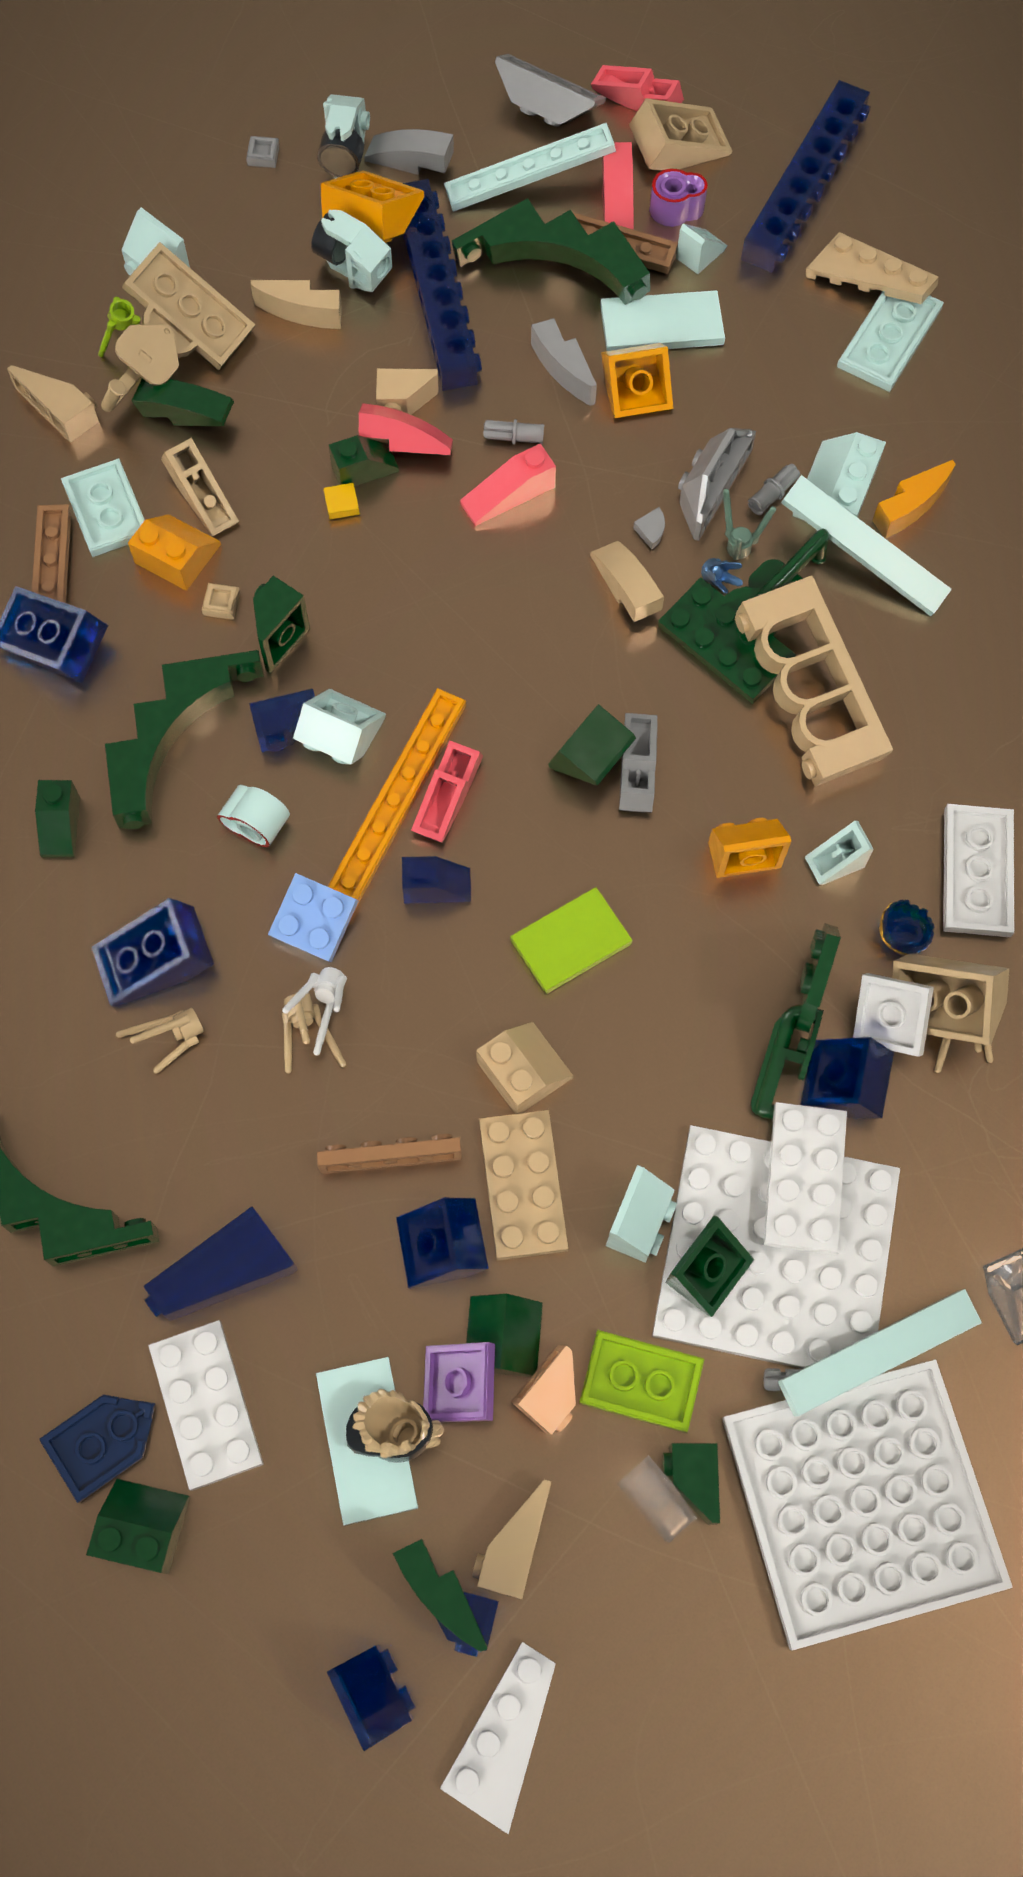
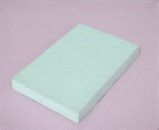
[61,458,145,557]

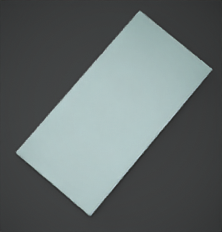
[600,290,725,351]
[837,291,944,392]
[316,1357,418,1526]

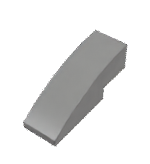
[364,129,454,175]
[531,318,597,406]
[619,713,658,812]

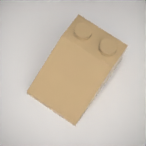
[629,98,732,170]

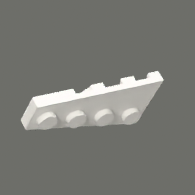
[440,1642,556,1834]

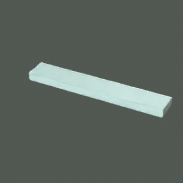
[444,123,616,212]
[781,475,951,616]
[778,1289,982,1417]

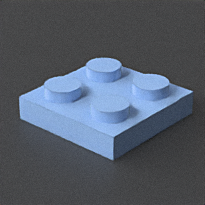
[268,873,359,962]

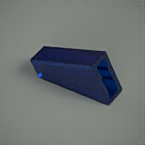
[143,1206,298,1321]

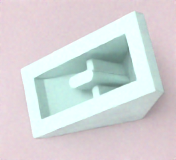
[676,224,728,274]
[805,821,874,885]

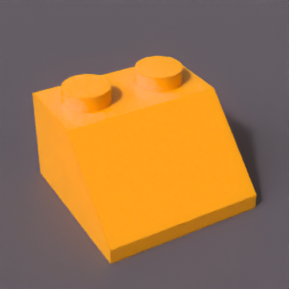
[601,343,674,418]
[128,514,221,591]
[708,818,792,878]

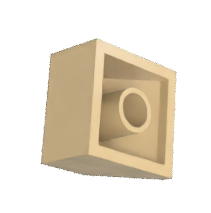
[476,1022,573,1114]

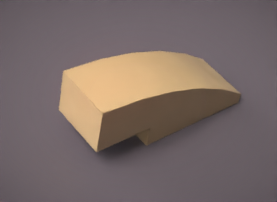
[250,280,342,329]
[590,541,664,622]

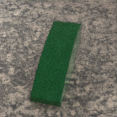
[132,378,234,426]
[392,1539,488,1652]

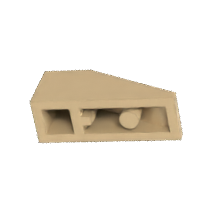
[7,365,99,443]
[161,438,239,537]
[472,1479,552,1600]

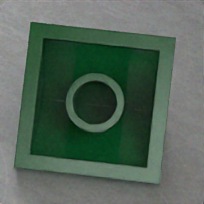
[548,704,636,785]
[665,1216,754,1317]
[466,1293,543,1377]

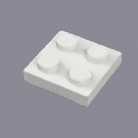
[852,973,934,1057]

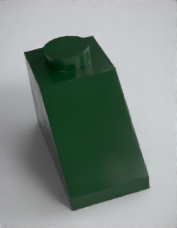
[329,435,399,487]
[35,780,80,857]
[662,1443,720,1525]

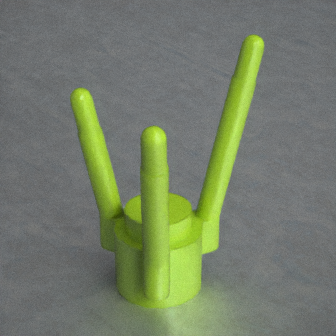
[98,296,140,357]

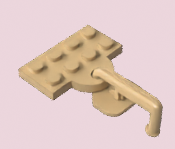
[101,242,256,412]

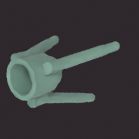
[723,489,776,560]

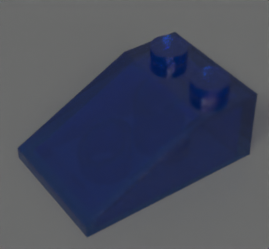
[0,586,109,683]
[91,898,214,1007]
[327,1644,416,1751]

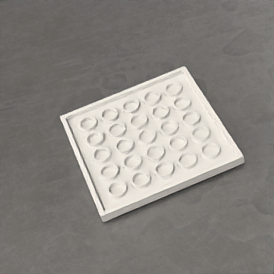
[652,1125,900,1369]
[722,1360,1013,1650]

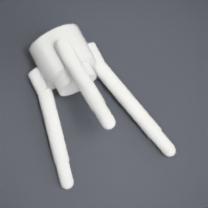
[282,967,347,1056]

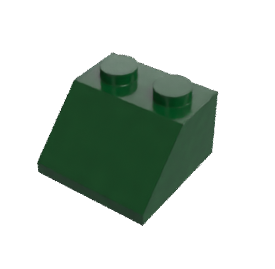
[253,575,310,674]
[86,1479,190,1574]

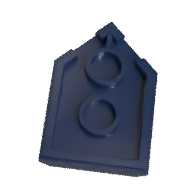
[39,1394,155,1503]

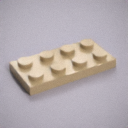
[479,1110,568,1261]

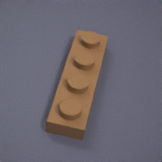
[573,212,678,274]
[30,504,71,620]
[317,1134,462,1174]

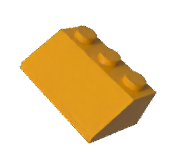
[321,170,424,242]

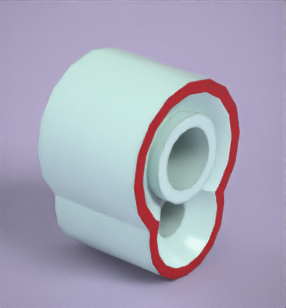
[217,785,290,847]

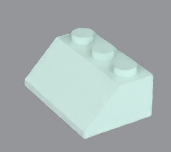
[792,432,886,520]

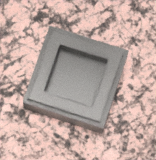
[246,136,280,168]

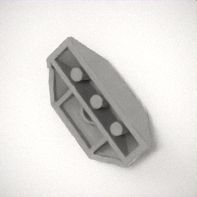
[495,54,606,126]
[678,428,756,541]

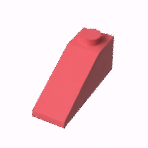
[460,443,556,526]

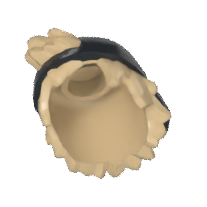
[346,1389,444,1463]

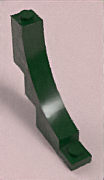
[452,198,651,305]
[105,650,264,830]
[0,1137,160,1266]

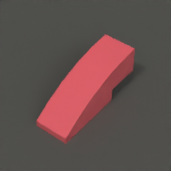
[591,65,684,111]
[602,142,634,230]
[359,403,453,455]
[411,740,483,843]

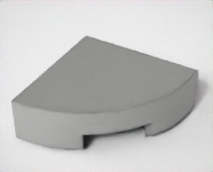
[633,507,665,550]

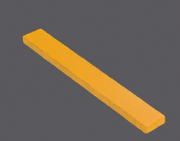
[328,688,466,910]

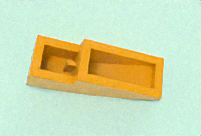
[872,460,956,539]

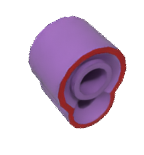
[649,168,708,227]

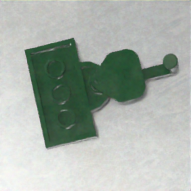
[658,528,829,704]
[751,923,841,1120]

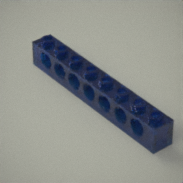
[741,80,871,273]
[403,179,482,391]

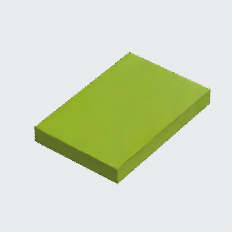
[510,887,633,994]
[579,1330,704,1433]

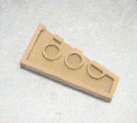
[806,232,939,304]

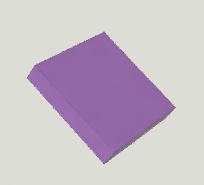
[423,1342,495,1422]

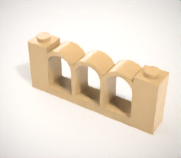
[735,575,893,787]

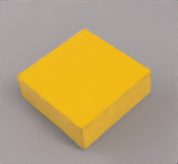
[323,483,360,520]

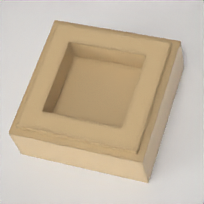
[201,583,240,620]

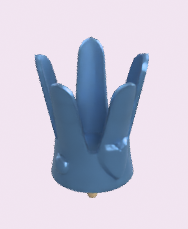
[701,558,743,594]

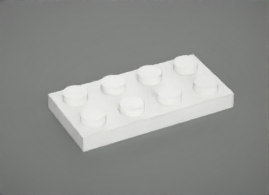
[943,804,1014,937]
[763,1102,847,1254]
[148,1320,264,1491]

